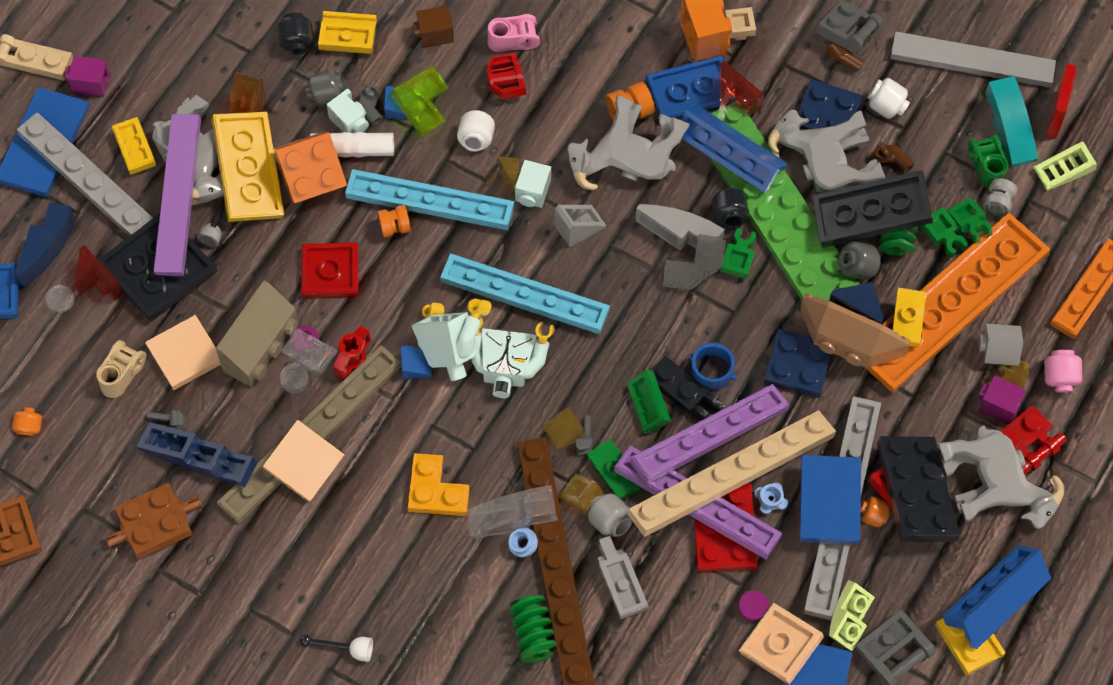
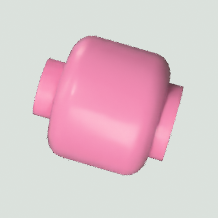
[1044,350,1082,393]

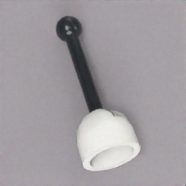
[300,635,373,662]

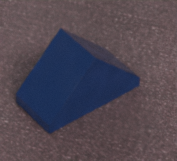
[829,282,883,324]

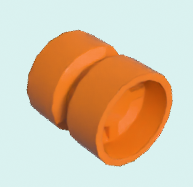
[605,81,655,121]

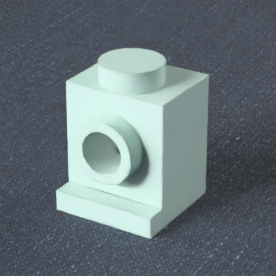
[326,89,369,133]

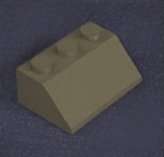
[216,281,299,388]

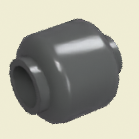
[305,69,348,108]
[839,242,881,280]

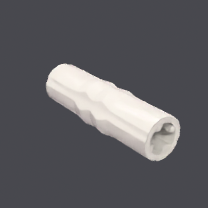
[310,132,394,158]

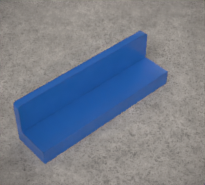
[681,106,788,192]
[942,545,1051,649]

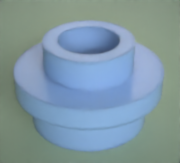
[508,528,538,558]

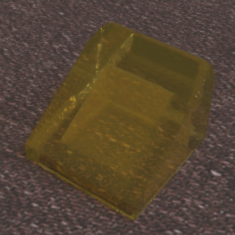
[498,156,520,196]
[997,360,1030,389]
[544,407,583,451]
[559,474,604,516]

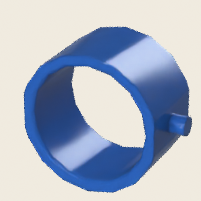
[688,343,737,392]

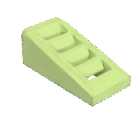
[1033,141,1096,191]

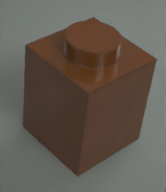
[413,6,454,48]

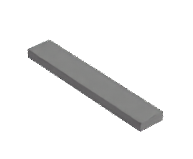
[890,31,1056,88]

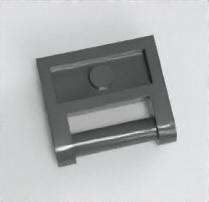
[815,0,883,52]
[855,609,936,685]

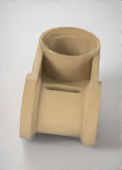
[97,340,146,398]

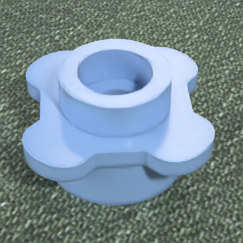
[754,483,788,514]

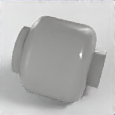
[588,493,631,537]

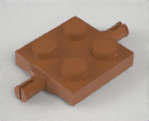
[105,483,203,559]

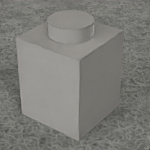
[978,324,1023,366]

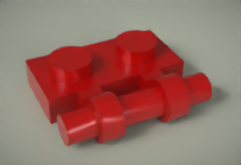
[1001,405,1067,475]

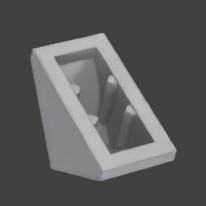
[555,205,606,248]

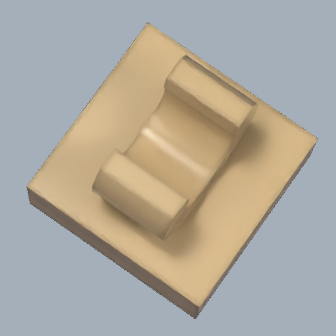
[725,7,756,41]

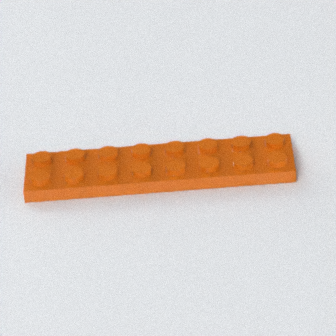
[866,213,1050,393]

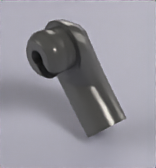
[359,85,383,126]

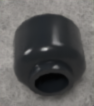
[277,12,314,55]
[711,188,750,230]

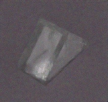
[281,328,337,377]

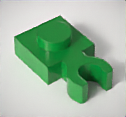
[947,197,993,243]
[920,207,968,258]
[720,228,756,279]

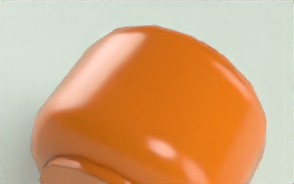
[12,407,43,436]
[861,496,890,527]

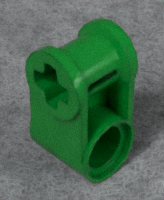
[967,134,1008,189]

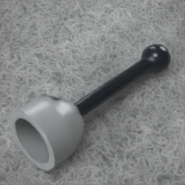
[197,196,225,247]

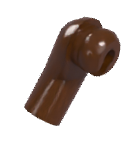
[826,41,863,72]
[874,145,914,173]

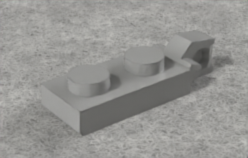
[597,536,649,620]

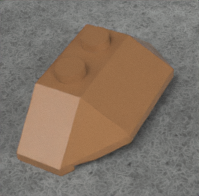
[800,293,911,368]

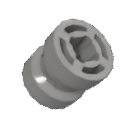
[983,178,1018,217]

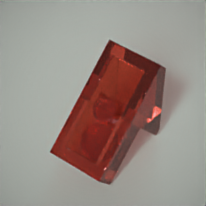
[719,61,764,115]
[75,245,124,301]

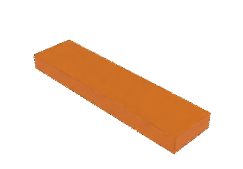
[1050,238,1113,339]

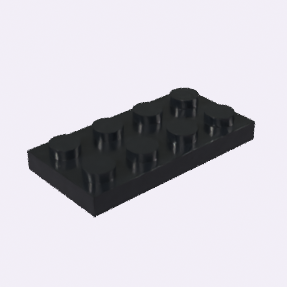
[812,170,933,248]
[877,436,960,542]

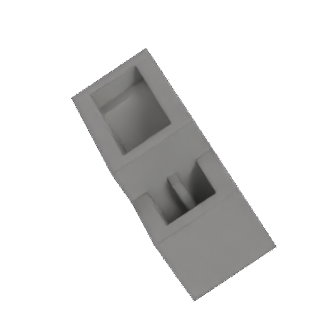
[636,204,725,258]

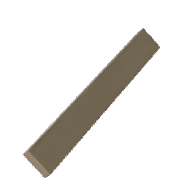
[217,345,402,524]

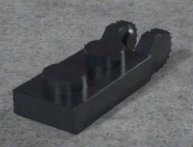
[652,355,725,421]

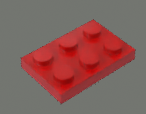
[694,483,758,572]

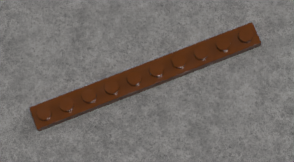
[517,437,595,685]

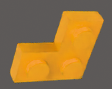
[408,453,470,516]

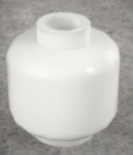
[867,78,910,119]
[457,110,495,151]

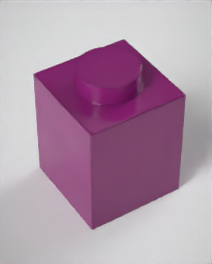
[66,56,110,97]
[978,376,1026,424]

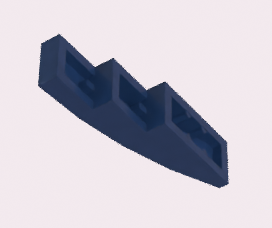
[136,422,258,487]

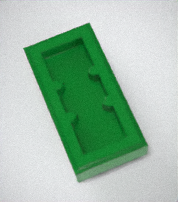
[626,369,671,435]
[586,439,642,500]

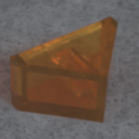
[227,72,266,114]

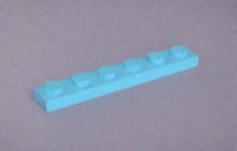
[345,169,514,230]
[440,253,610,334]

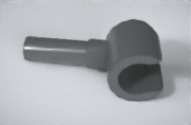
[147,410,187,431]
[575,415,592,455]

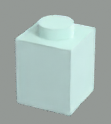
[515,160,551,208]

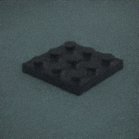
[97,214,217,322]

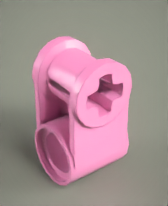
[487,14,540,53]

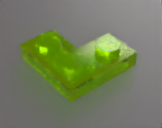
[390,66,449,137]

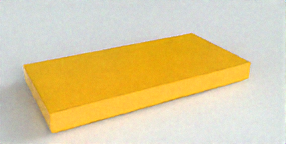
[211,112,284,222]

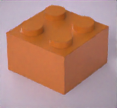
[680,0,732,62]
[273,131,347,203]

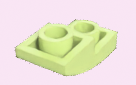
[829,580,875,651]

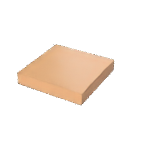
[145,315,221,391]
[262,420,344,502]
[739,603,824,685]

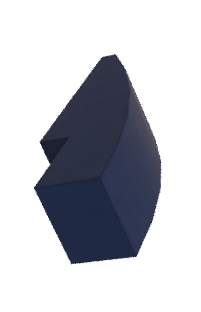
[14,202,76,288]

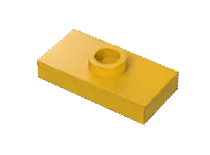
[112,117,156,175]
[892,288,926,347]

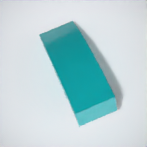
[985,76,1038,168]

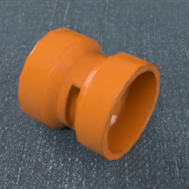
[377,205,411,238]

